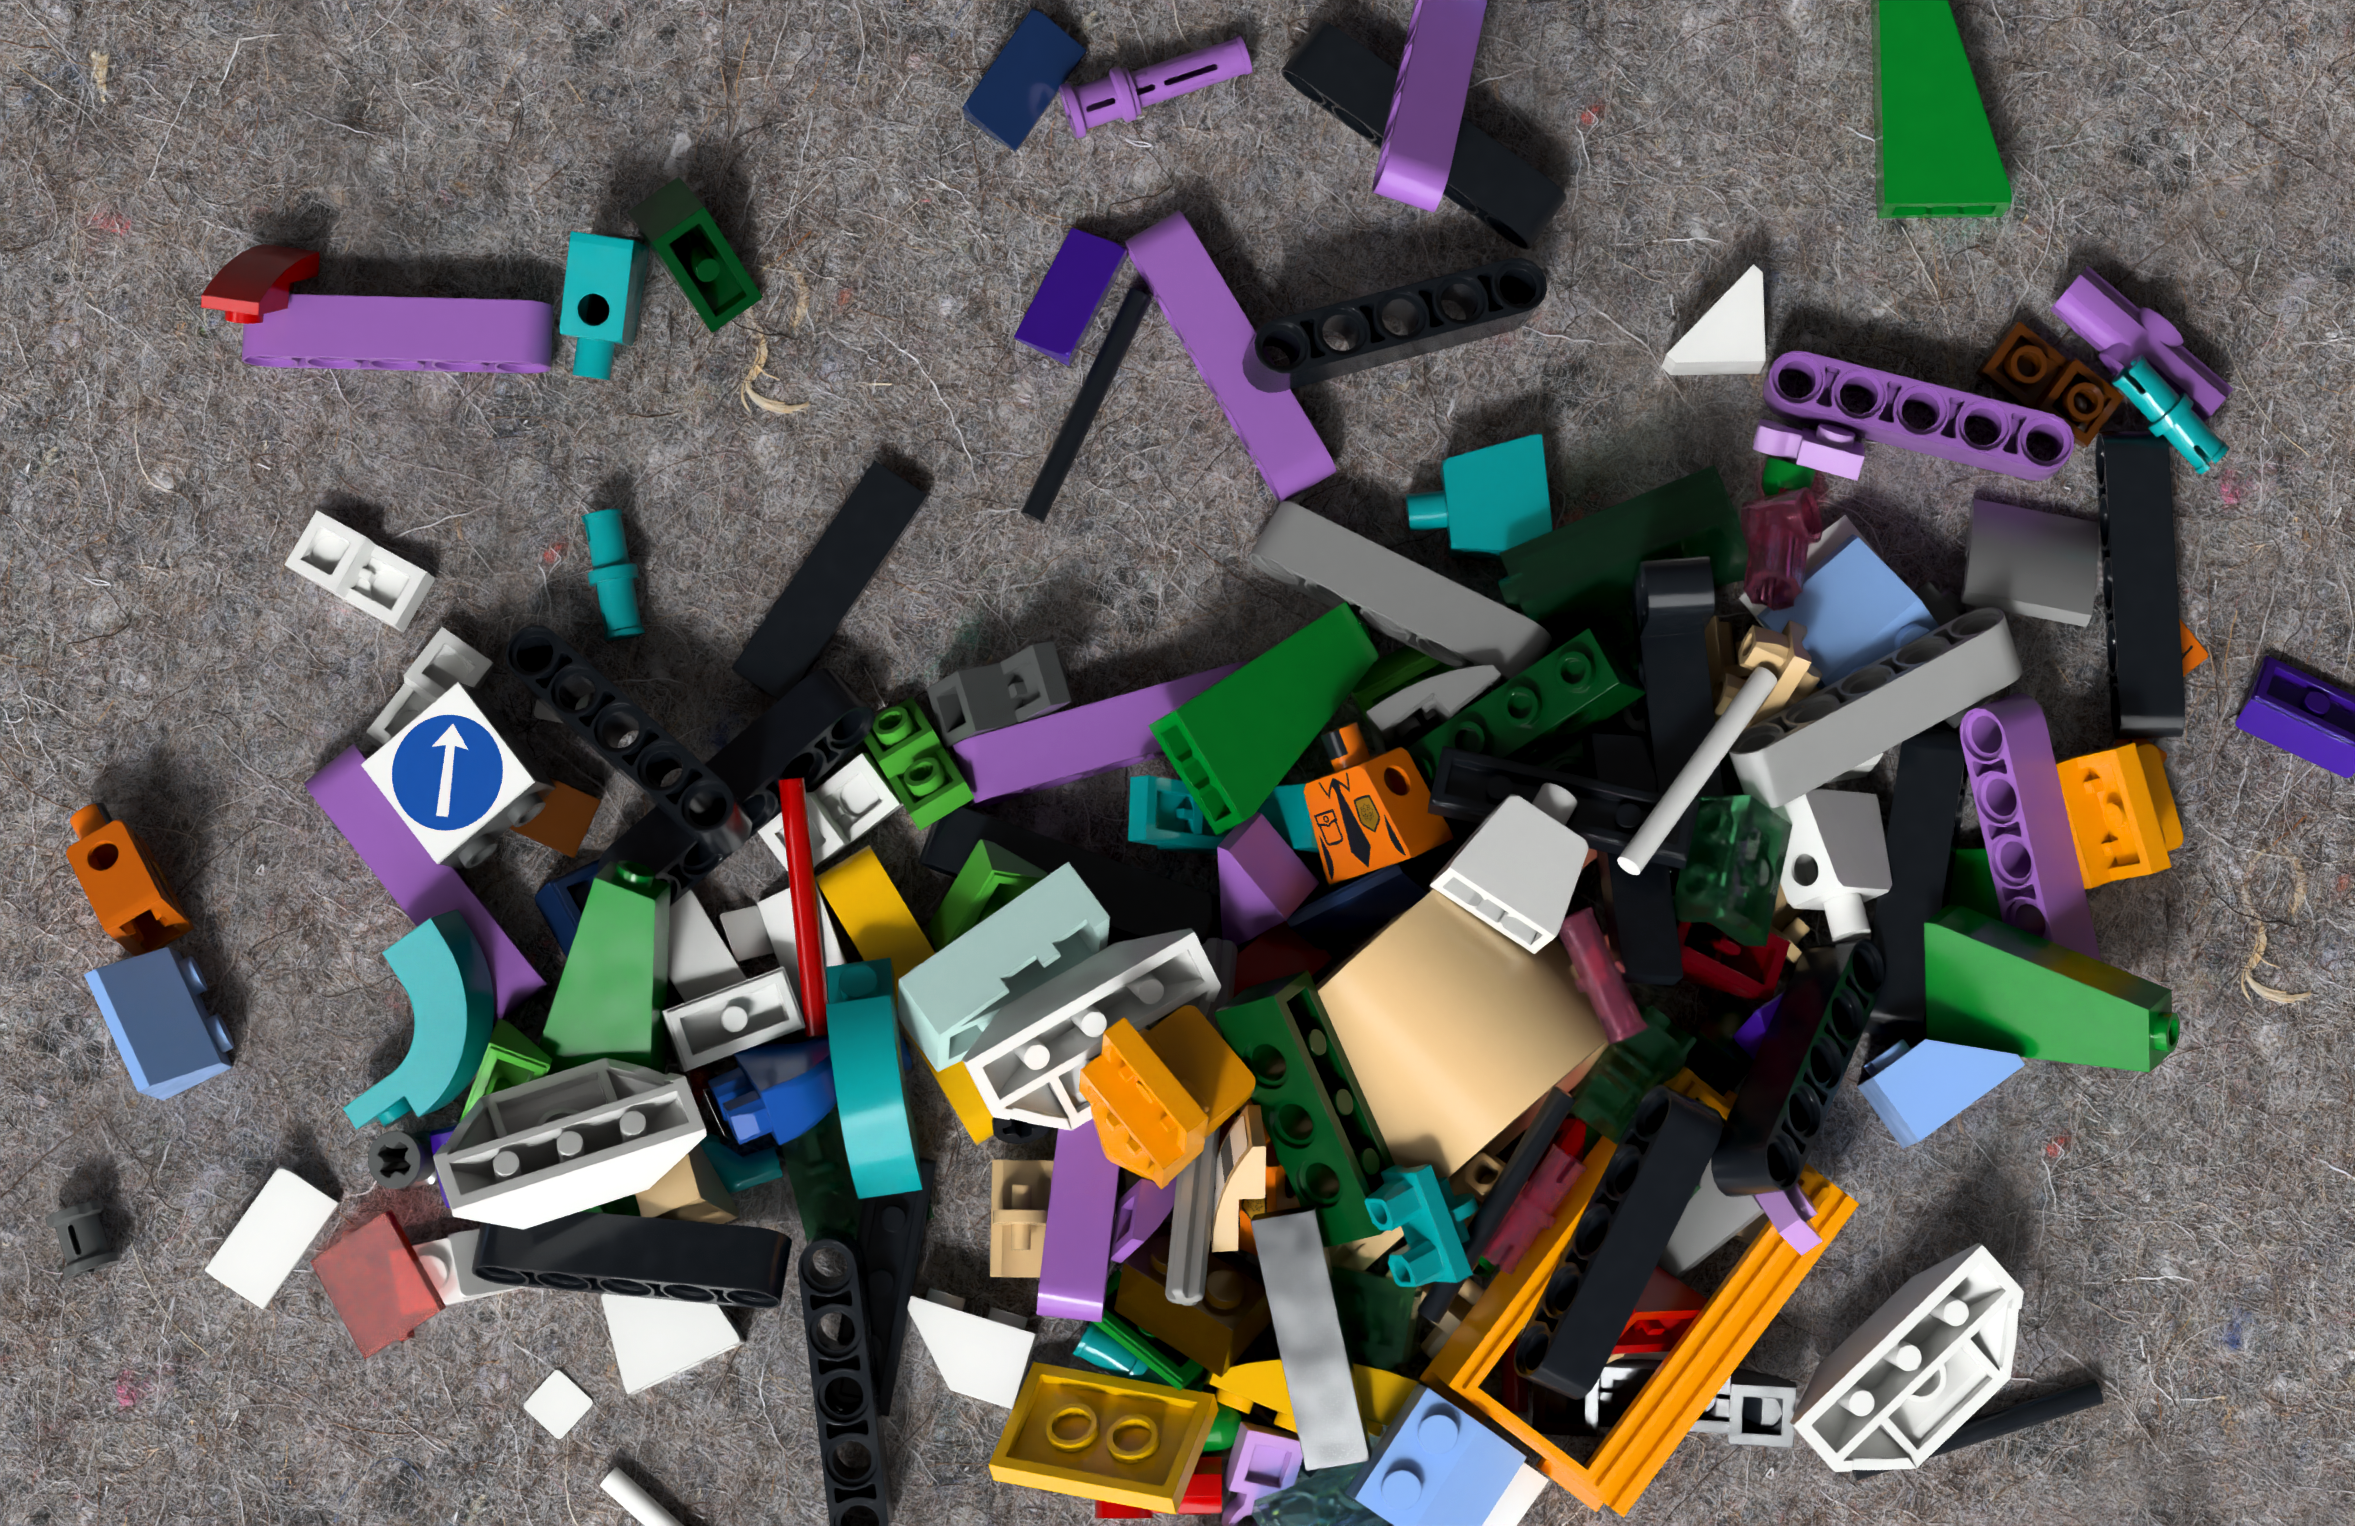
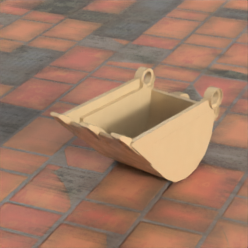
[1232,848,1642,1289]

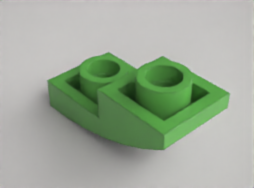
[864,696,974,831]

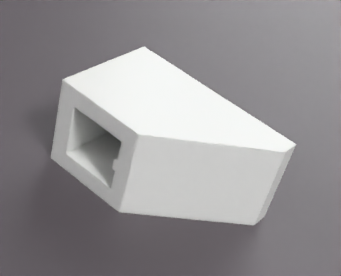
[907,1288,1038,1409]

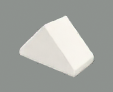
[1661,264,1766,375]

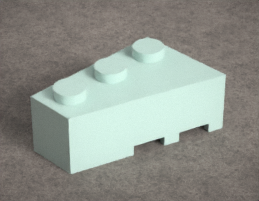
[897,862,1110,1072]

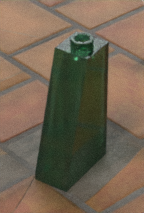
[1497,464,1755,630]

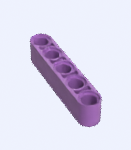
[1372,0,1487,213]
[1124,210,1337,502]
[242,294,553,373]
[1763,351,2074,481]
[952,661,1248,808]
[1960,693,2101,961]
[303,743,547,1023]
[1037,1118,1121,1323]

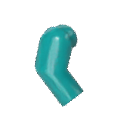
[699,1132,784,1193]

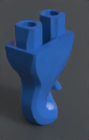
[707,1029,912,1146]

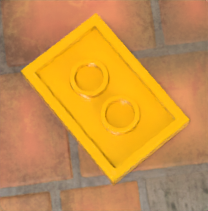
[989,1362,1219,1515]

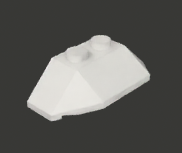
[962,928,1222,1131]
[433,1058,707,1230]
[1790,1243,2024,1472]

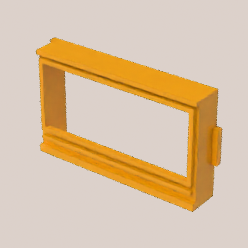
[1419,1055,1859,1518]

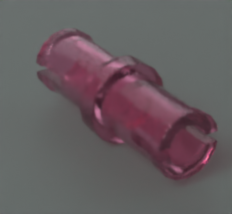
[1558,906,1648,1045]
[1482,1143,1588,1275]

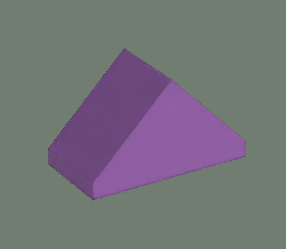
[1217,812,1319,947]

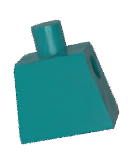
[559,231,650,380]
[1406,434,1555,564]

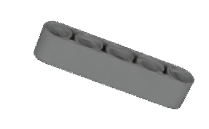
[1249,501,1553,684]
[1728,607,2023,810]

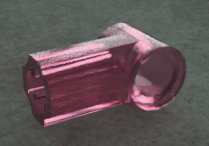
[1741,487,1822,611]

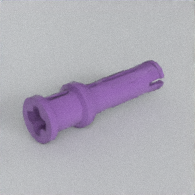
[1059,35,1252,139]

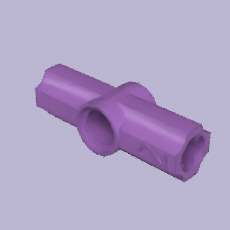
[2050,266,2233,423]

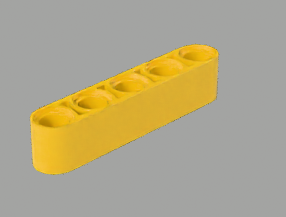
[815,845,994,1145]

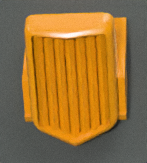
[2055,742,2184,889]
[1079,1005,1256,1190]

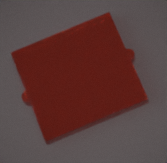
[310,1209,447,1359]

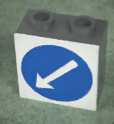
[361,682,557,869]

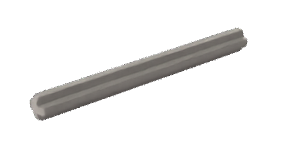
[1165,938,1238,1306]

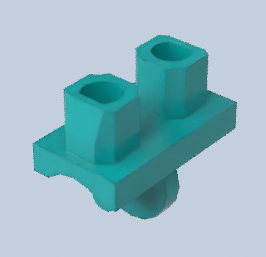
[1364,1164,1479,1287]

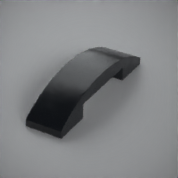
[1532,1359,1797,1448]

